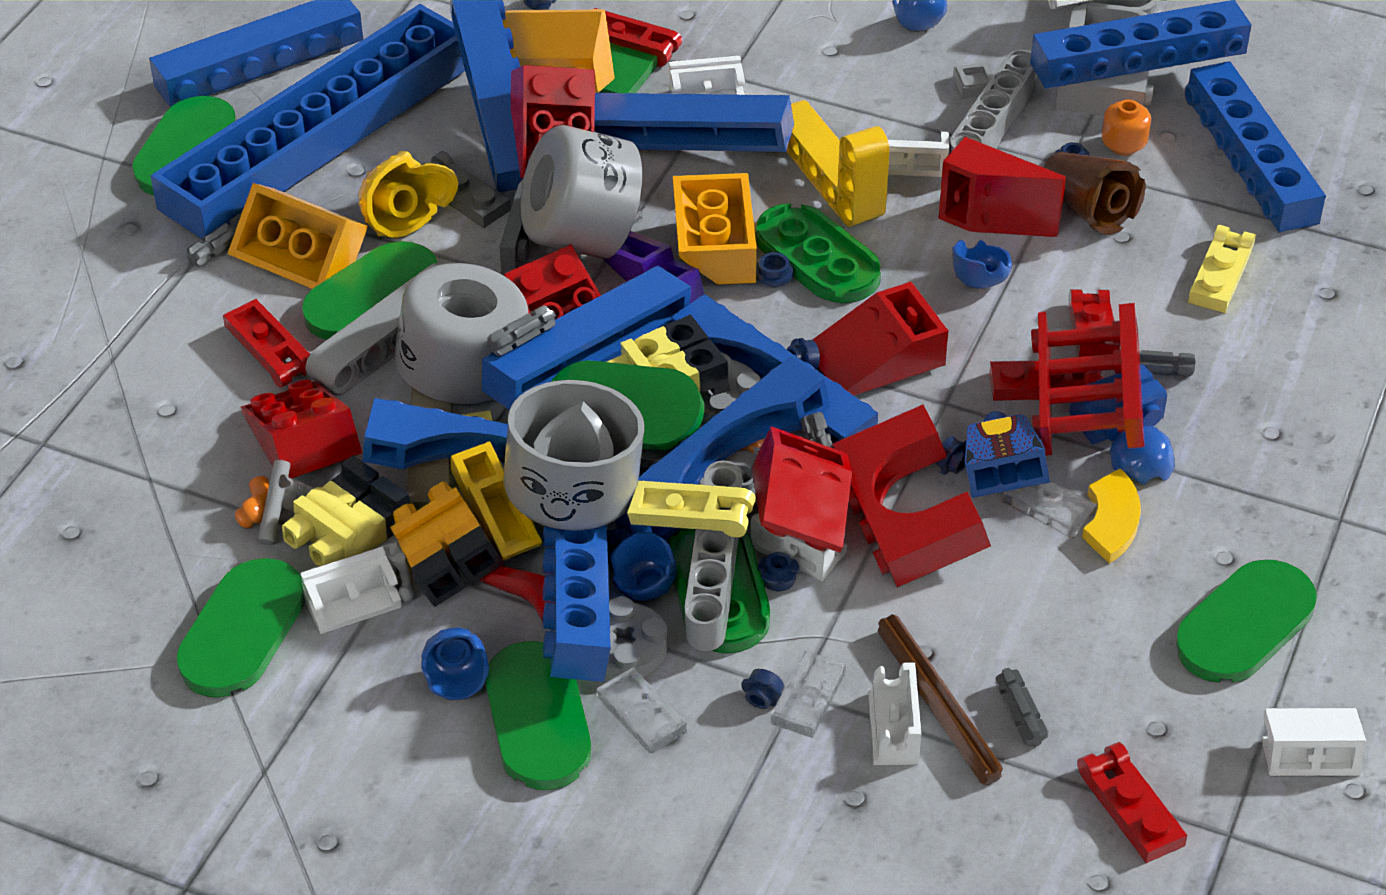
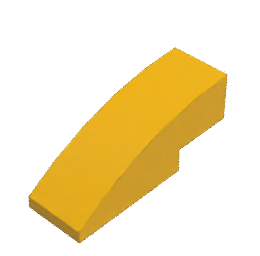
[450,441,542,560]

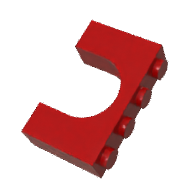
[832,404,991,587]

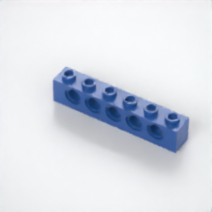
[1030,0,1252,89]
[1184,61,1326,233]
[542,525,611,682]

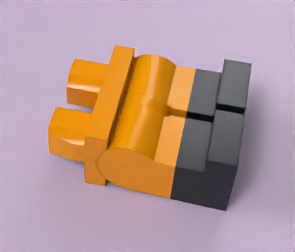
[390,481,505,607]

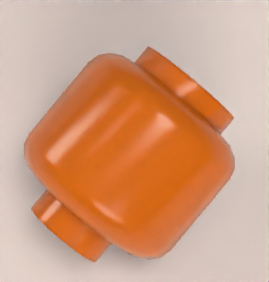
[1101,99,1151,156]

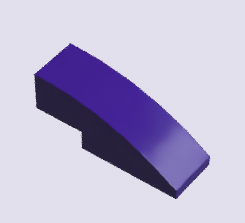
[604,231,704,304]

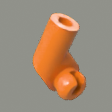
[235,476,269,529]

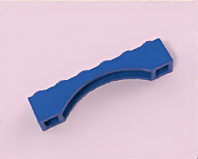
[671,294,878,444]
[615,356,830,540]
[362,398,507,470]

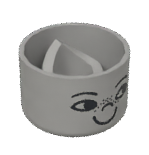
[520,125,642,259]
[394,263,528,404]
[504,380,644,531]

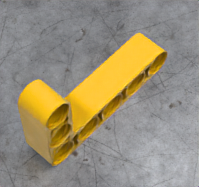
[786,100,890,227]

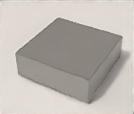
[953,62,993,98]

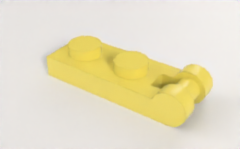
[1188,225,1256,313]
[627,481,756,537]

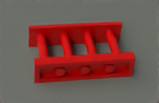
[1031,303,1145,456]

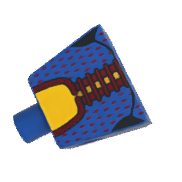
[965,411,1050,498]

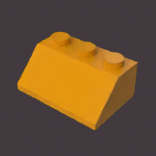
[502,9,615,93]
[673,173,757,285]
[228,183,368,289]

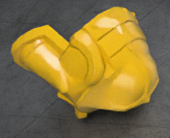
[358,151,459,239]

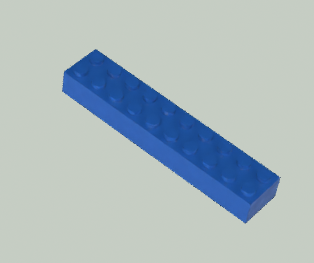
[150,4,465,239]

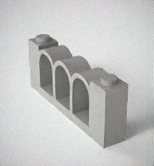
[1055,0,1166,116]

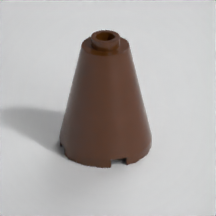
[1044,152,1146,235]

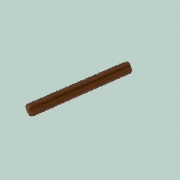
[878,614,1003,785]

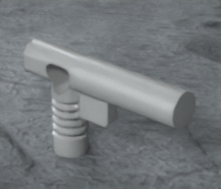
[258,460,315,545]

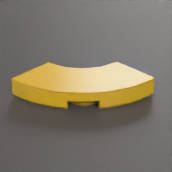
[1082,469,1141,564]

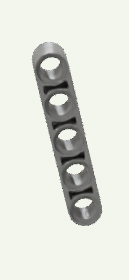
[949,49,1037,154]
[305,263,440,394]
[684,461,743,651]

